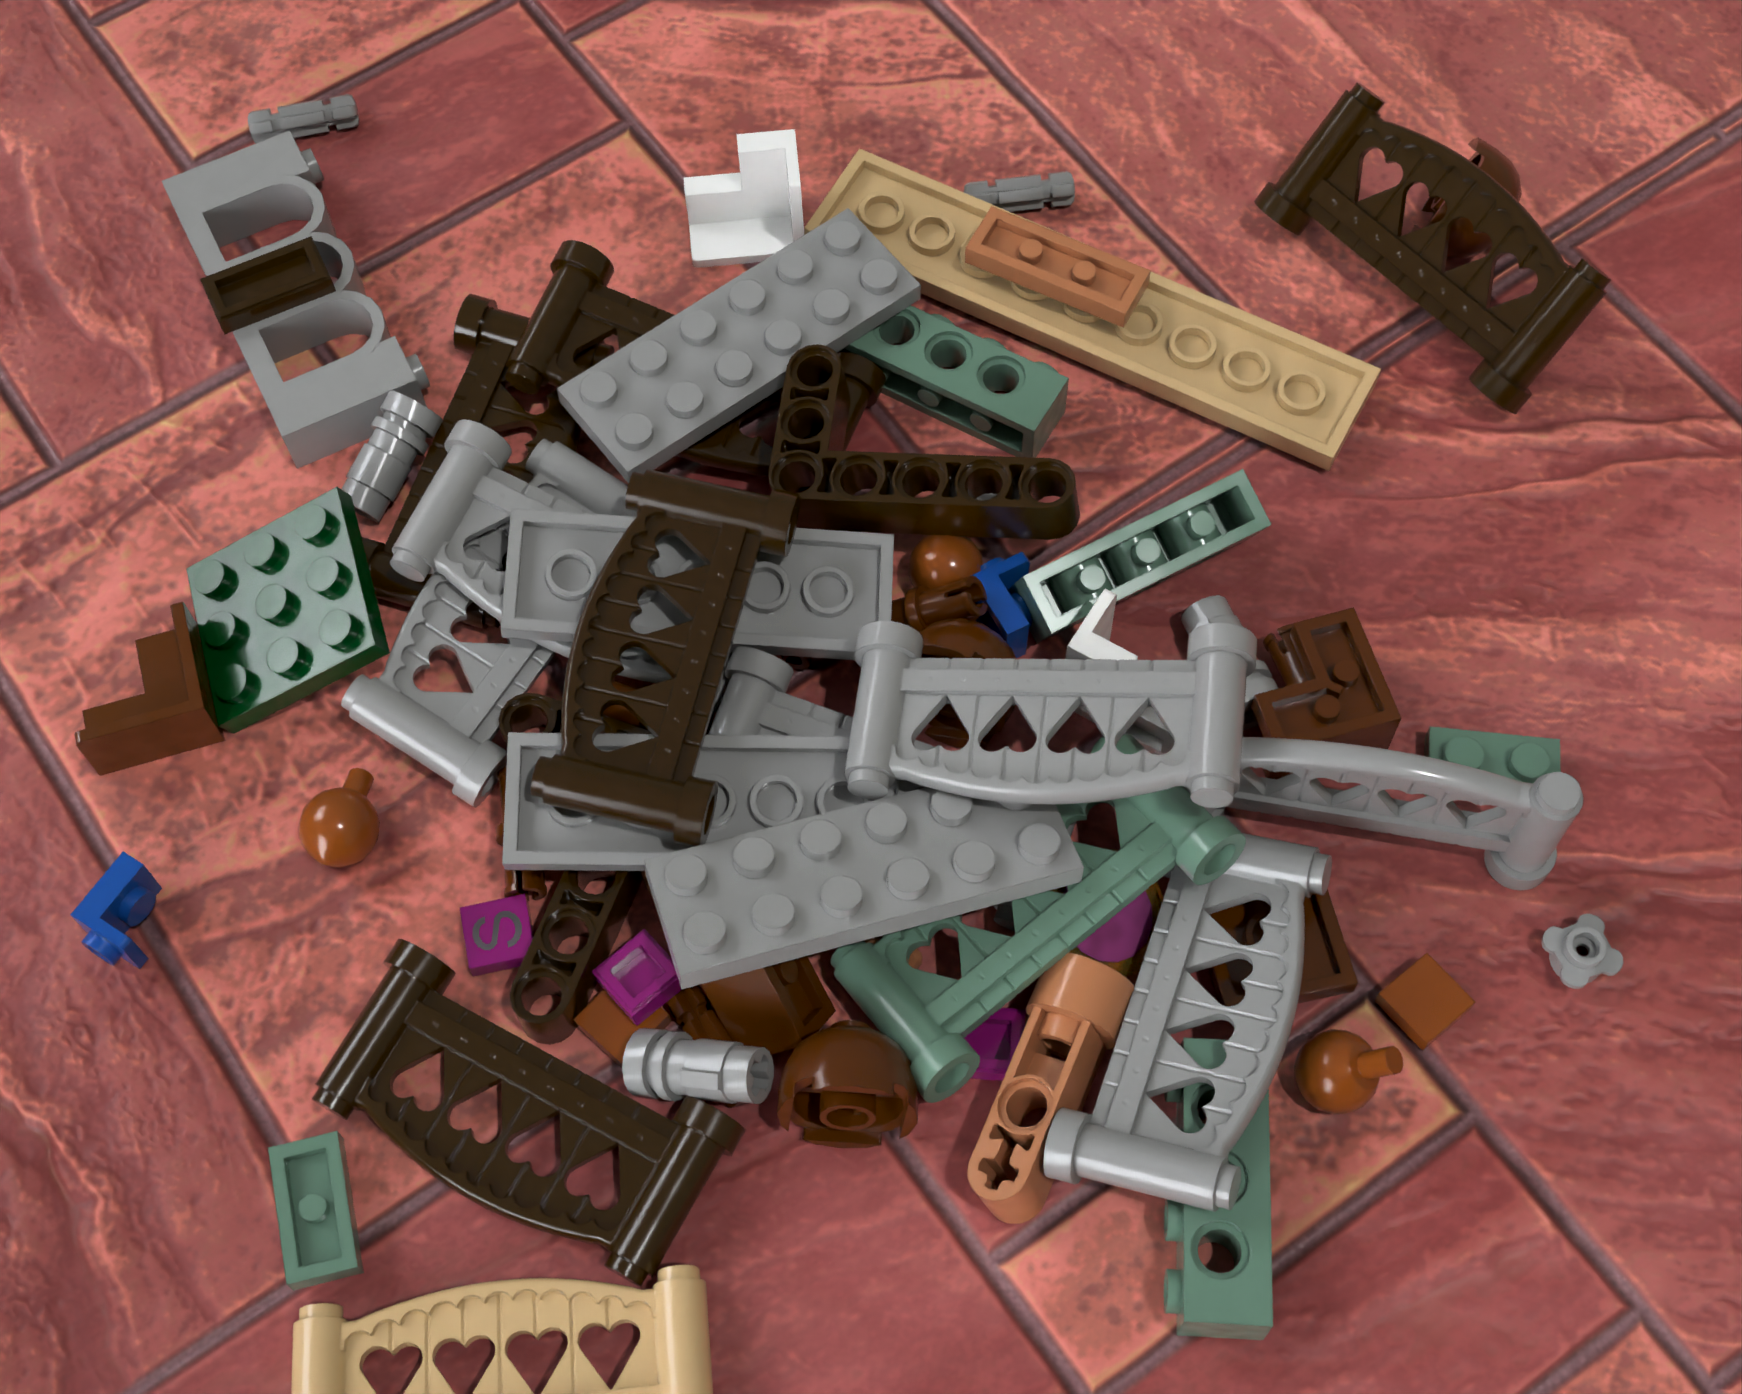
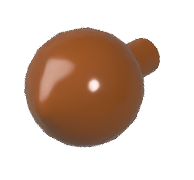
[908,535,983,621]
[298,768,380,867]
[1294,1029,1403,1115]

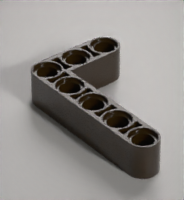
[768,344,1080,540]
[499,693,652,1045]

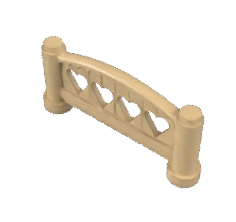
[291,1265,713,1394]

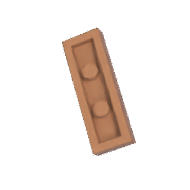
[965,206,1151,328]

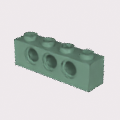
[837,305,1069,458]
[1009,469,1272,644]
[1164,1038,1273,1340]

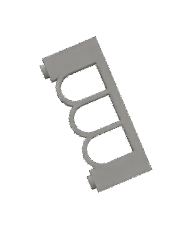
[162,130,430,469]

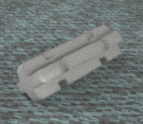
[248,94,359,143]
[963,171,1075,212]

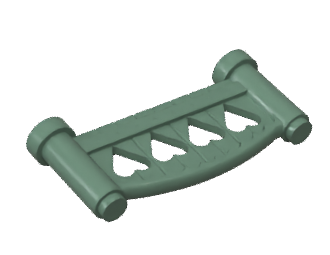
[831,734,1246,1103]

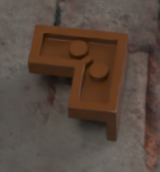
[74,602,225,776]
[1251,607,1402,780]
[701,956,836,1054]

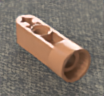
[967,953,1134,1224]

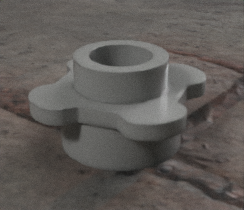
[1541,914,1623,989]

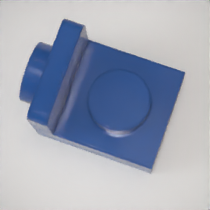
[971,552,1032,658]
[70,851,162,969]

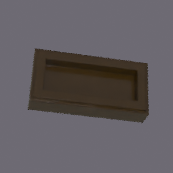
[200,236,336,335]

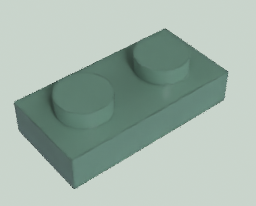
[1424,726,1561,796]
[268,1131,364,1291]

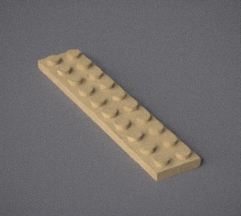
[804,148,1381,471]

